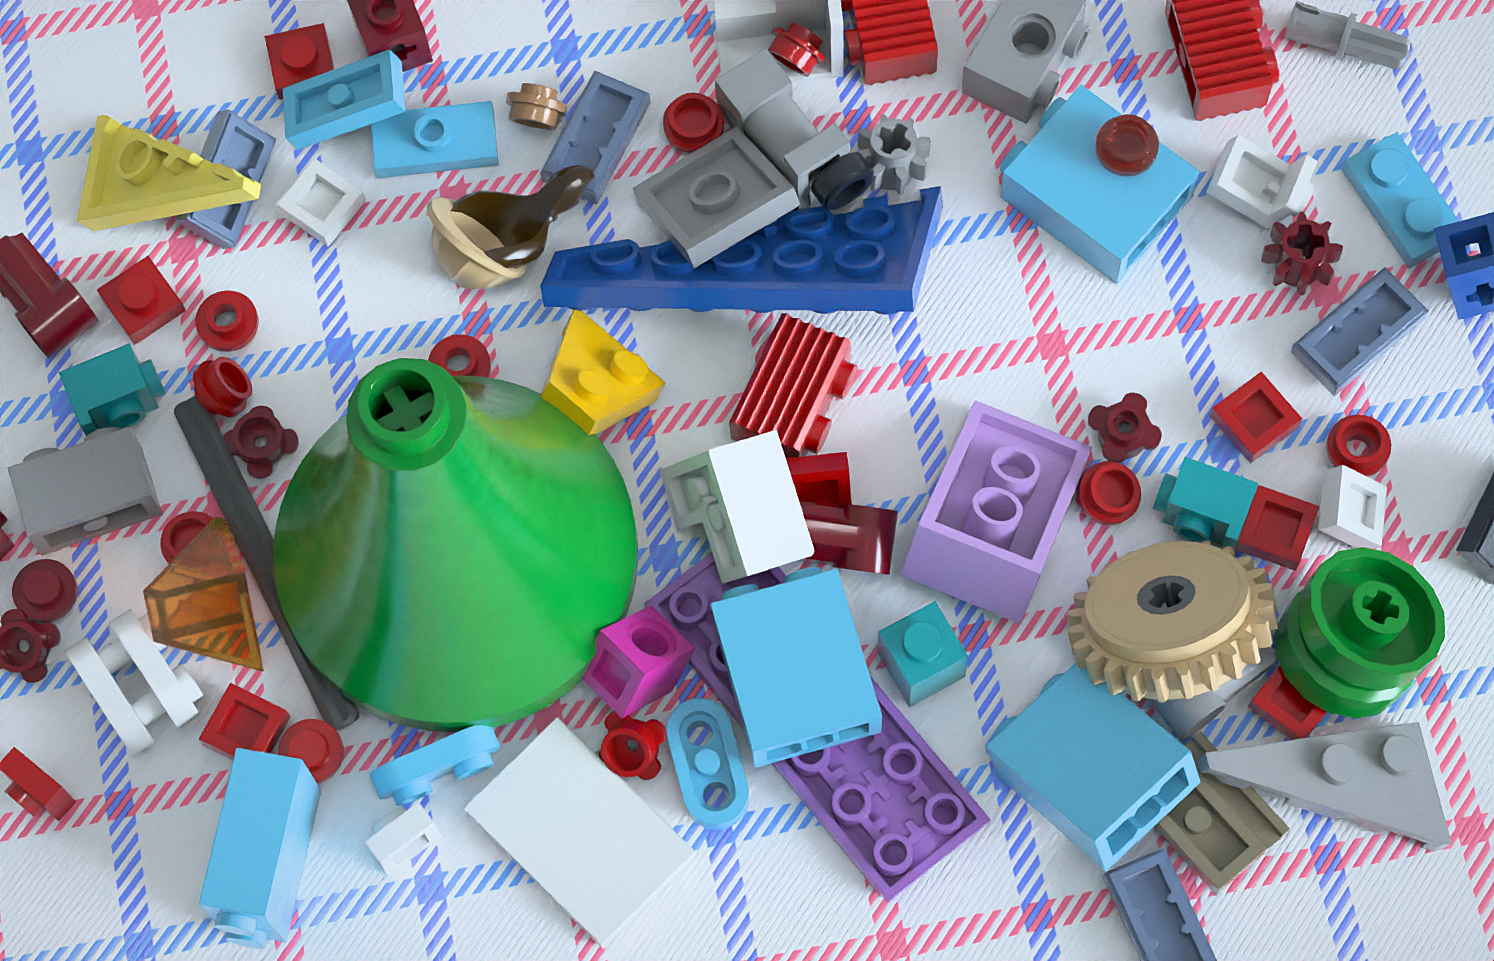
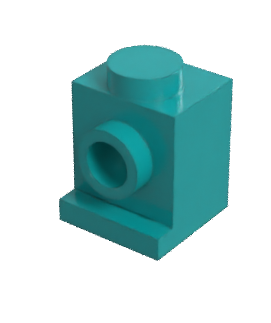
[58,343,166,436]
[1153,457,1258,549]

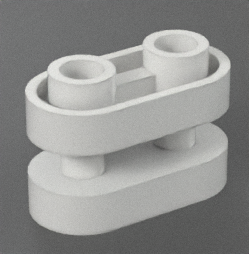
[64,608,204,757]

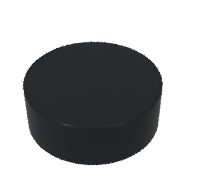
[810,152,874,210]

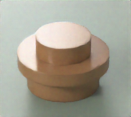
[505,83,567,130]

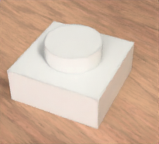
[276,158,366,247]
[1318,465,1387,549]
[365,802,441,876]

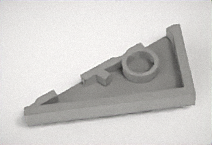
[1197,722,1452,851]

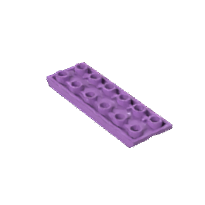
[644,552,991,903]

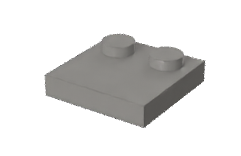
[632,126,800,268]

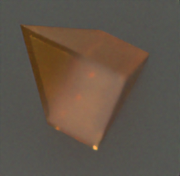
[143,517,264,672]

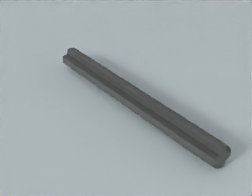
[174,396,359,731]

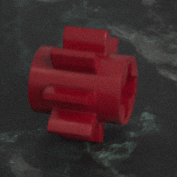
[1261,212,1343,295]

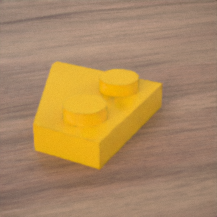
[540,309,666,435]

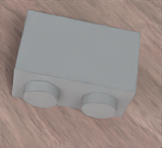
[7,427,163,555]

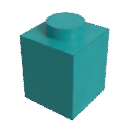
[877,601,968,707]

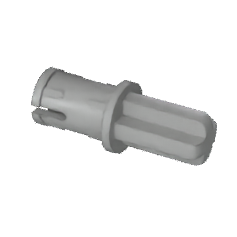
[1284,1,1410,70]

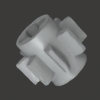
[857,114,931,195]

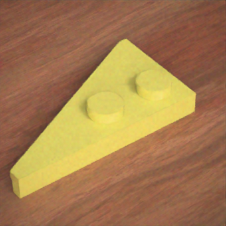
[77,115,261,232]

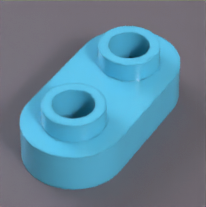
[666,698,749,830]
[369,725,501,806]

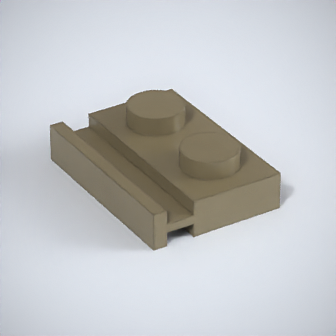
[1154,731,1290,895]

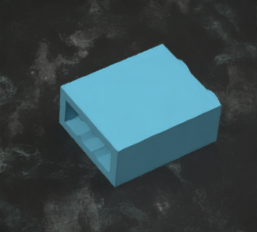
[1000,84,1199,284]
[710,567,882,768]
[985,662,1200,871]
[199,748,321,949]

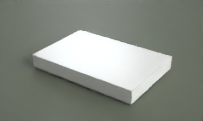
[464,717,696,949]

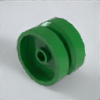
[1275,547,1445,719]

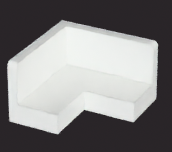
[713,0,843,82]
[660,430,814,584]

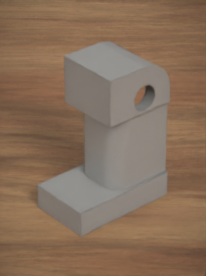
[715,48,850,211]

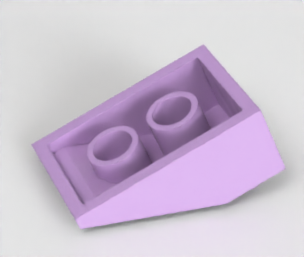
[901,400,1093,624]

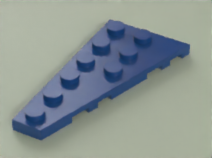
[540,186,943,315]

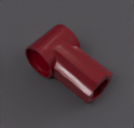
[0,232,99,359]
[799,501,898,575]

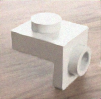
[1206,134,1317,229]

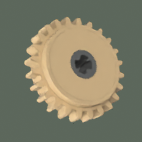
[1067,540,1278,702]

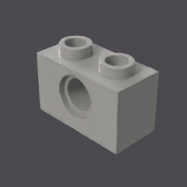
[962,0,1090,124]

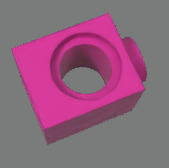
[582,605,696,718]

